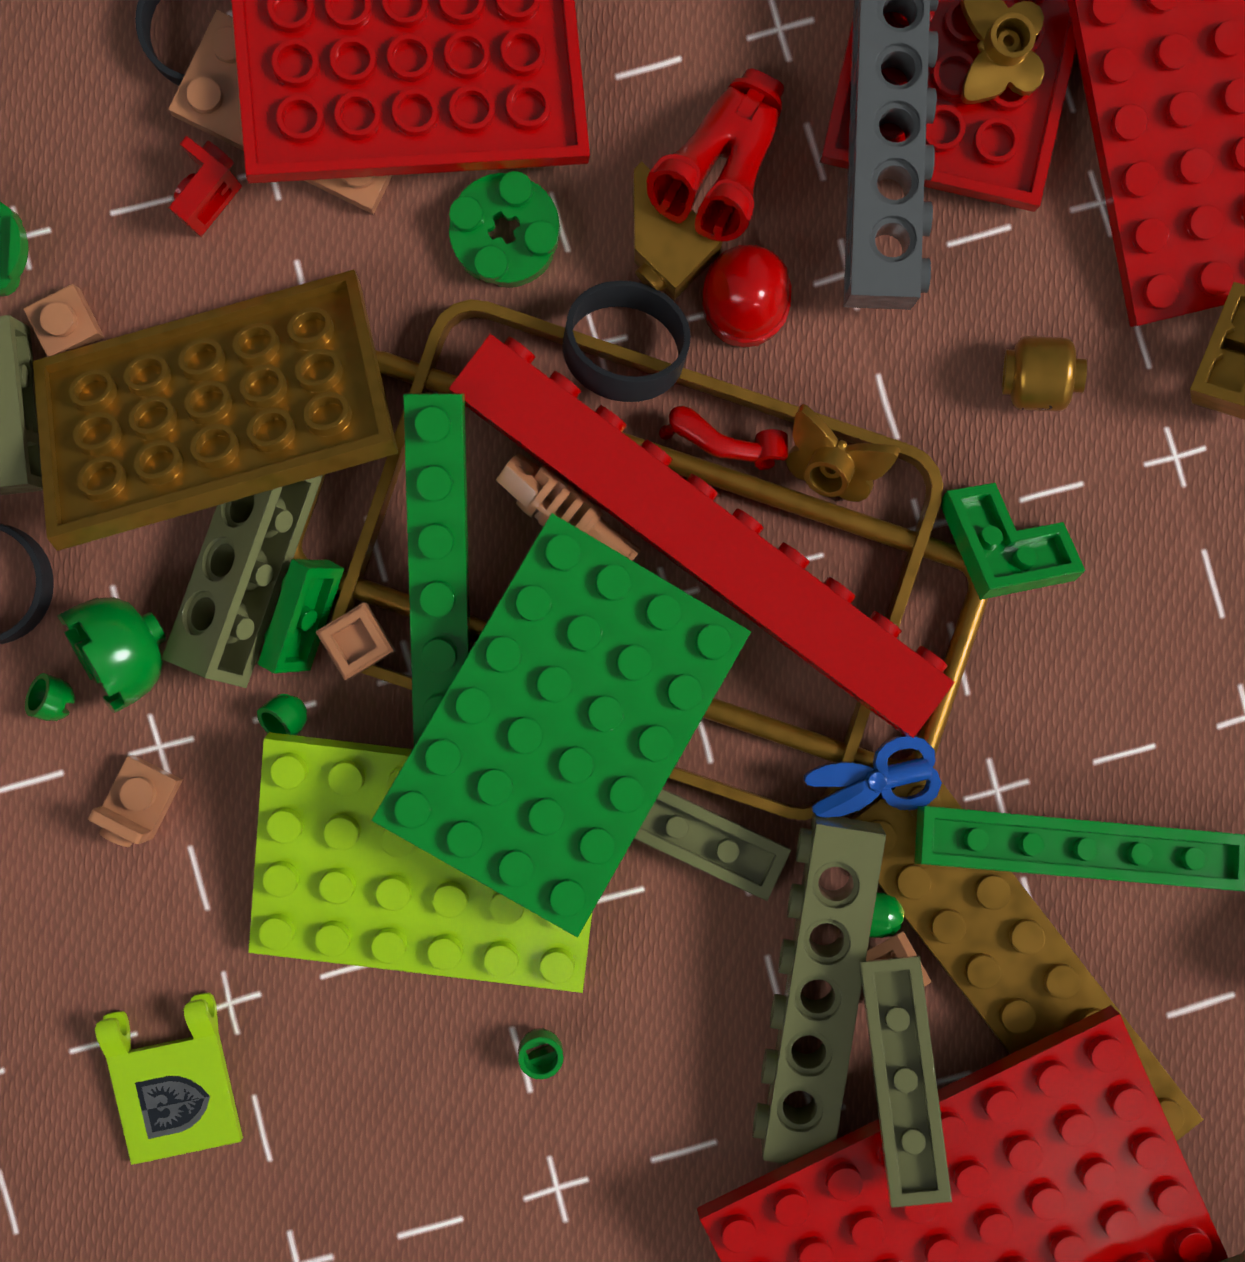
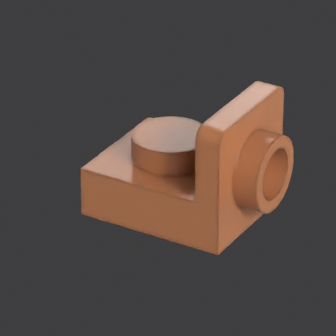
[88,755,183,847]

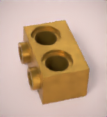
[1190,282,1245,420]

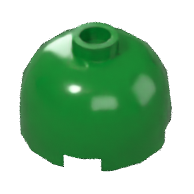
[57,597,167,713]

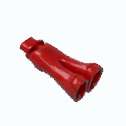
[646,68,784,242]

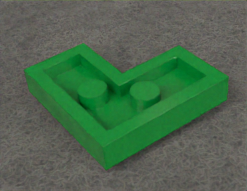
[940,483,1086,600]

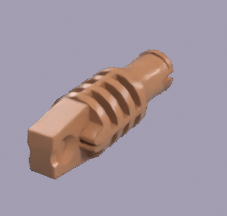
[496,453,641,561]

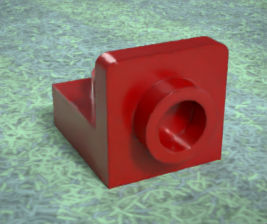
[168,136,242,237]

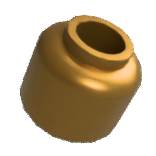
[1002,336,1087,411]

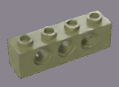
[162,475,323,688]

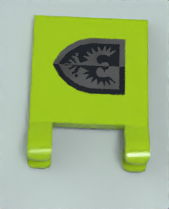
[95,993,243,1165]

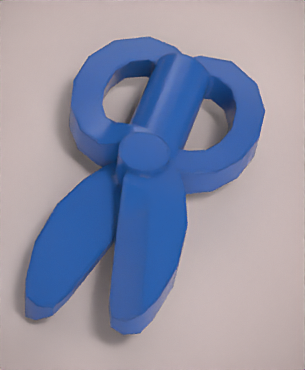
[804,736,942,818]

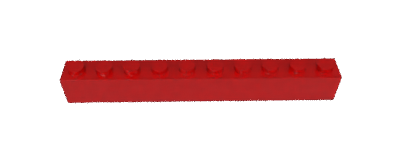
[448,333,955,738]

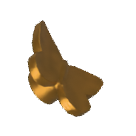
[960,0,1045,104]
[786,404,900,502]

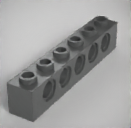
[843,0,939,310]

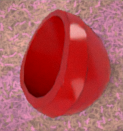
[702,245,792,348]

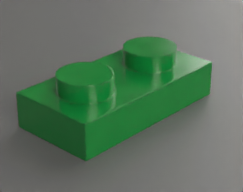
[258,559,345,674]

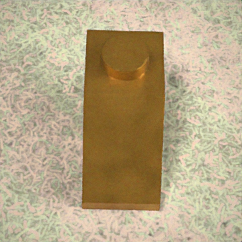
[633,161,722,300]

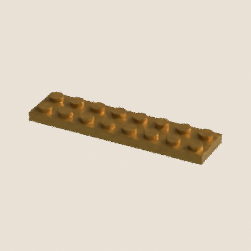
[850,780,1204,1141]

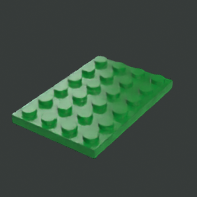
[371,513,751,938]

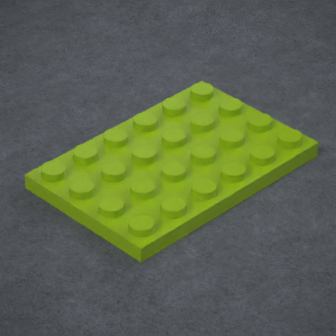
[249,732,592,993]

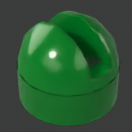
[25,673,75,721]
[257,694,307,735]
[870,892,905,938]
[518,1028,564,1079]

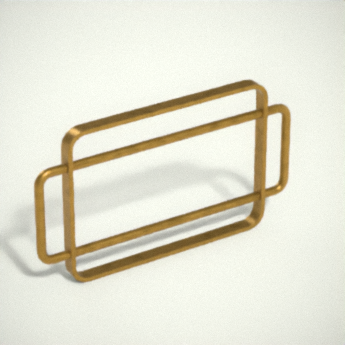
[293,299,988,820]

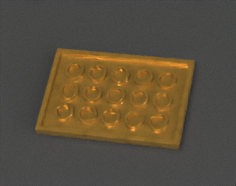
[33,269,398,551]

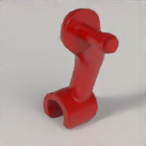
[659,406,789,470]

